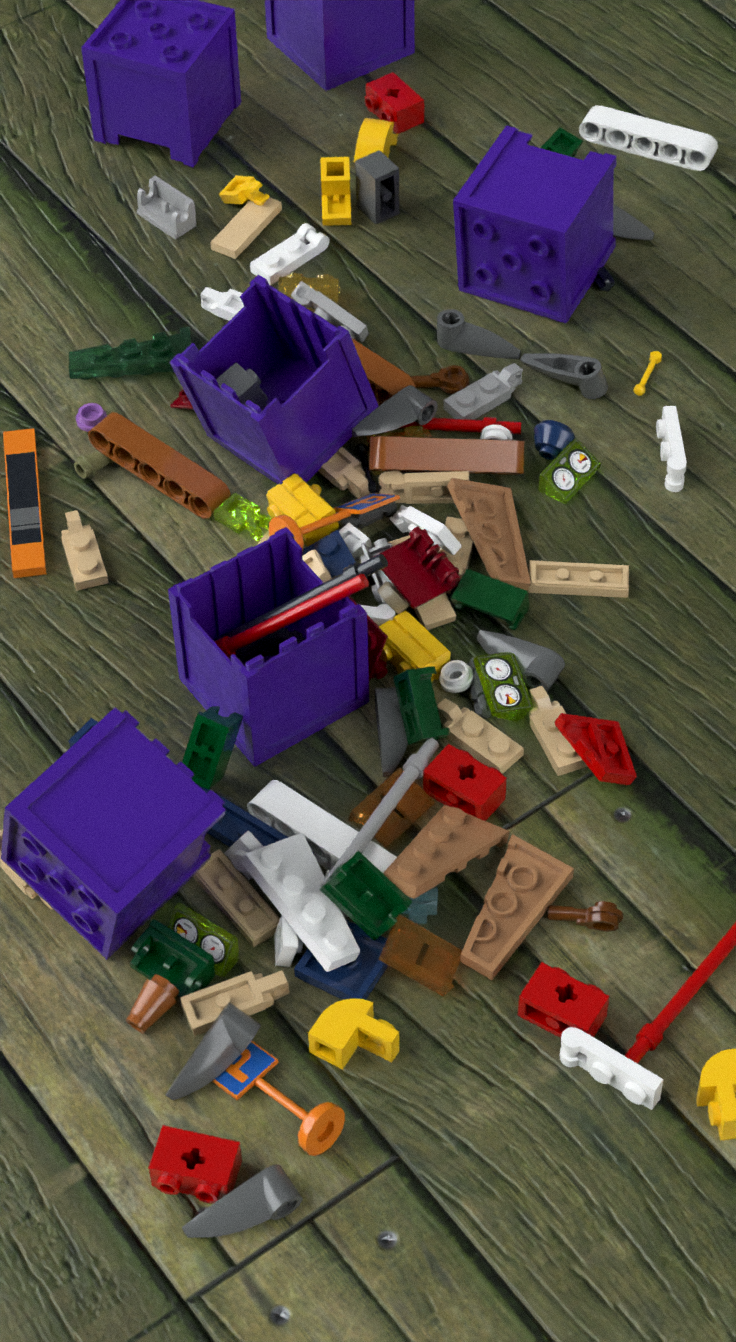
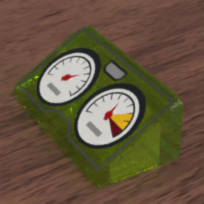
[539,439,601,504]
[473,652,533,722]
[168,903,240,977]

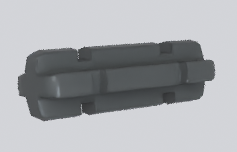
[338,501,397,530]
[467,657,496,719]

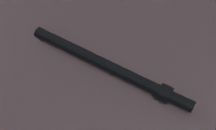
[214,554,388,641]

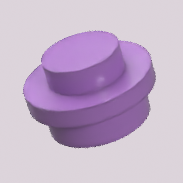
[76,403,107,432]

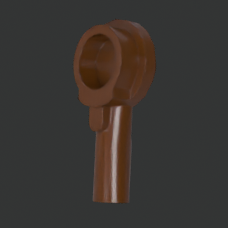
[410,365,470,394]
[548,901,624,932]

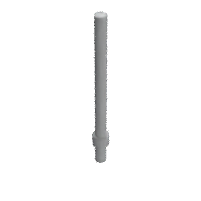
[320,738,439,887]

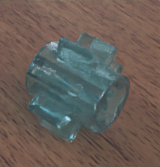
[402,887,438,924]

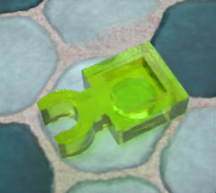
[214,492,272,541]

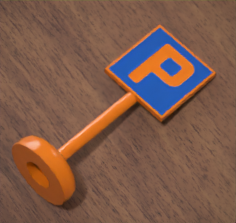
[269,493,400,551]
[212,1041,345,1156]

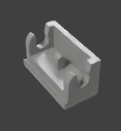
[136,176,197,240]

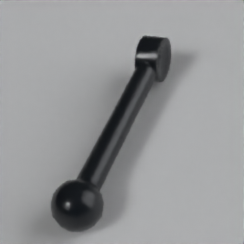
[355,443,376,494]

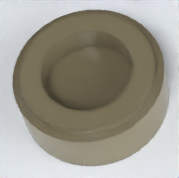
[377,581,409,614]

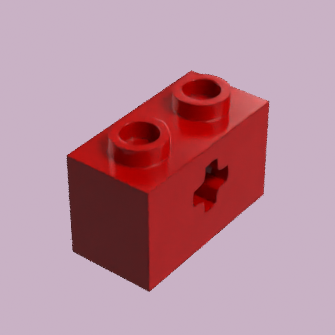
[364,72,424,134]
[423,744,507,821]
[518,962,610,1038]
[148,1125,242,1203]

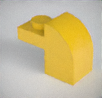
[353,118,398,163]
[320,157,351,226]
[308,998,400,1070]
[697,1048,736,1140]

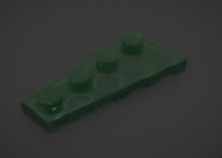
[69,326,191,380]

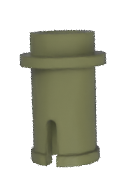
[74,449,114,479]

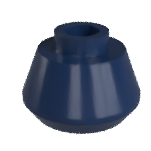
[534,420,576,461]

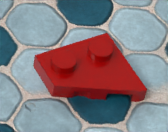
[554,713,637,785]

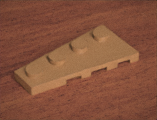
[447,478,531,591]
[383,805,510,899]
[461,834,574,980]

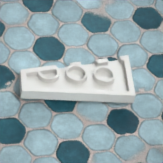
[241,832,360,972]

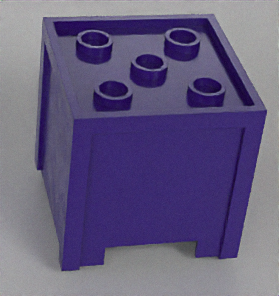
[81,0,241,167]
[265,0,415,91]
[453,125,617,323]
[170,274,379,485]
[168,527,369,767]
[1,707,226,960]

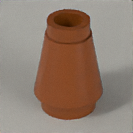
[126,974,179,1034]

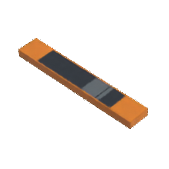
[3,428,46,578]

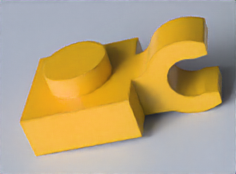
[219,176,270,206]

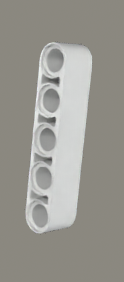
[579,105,718,171]
[247,780,397,873]

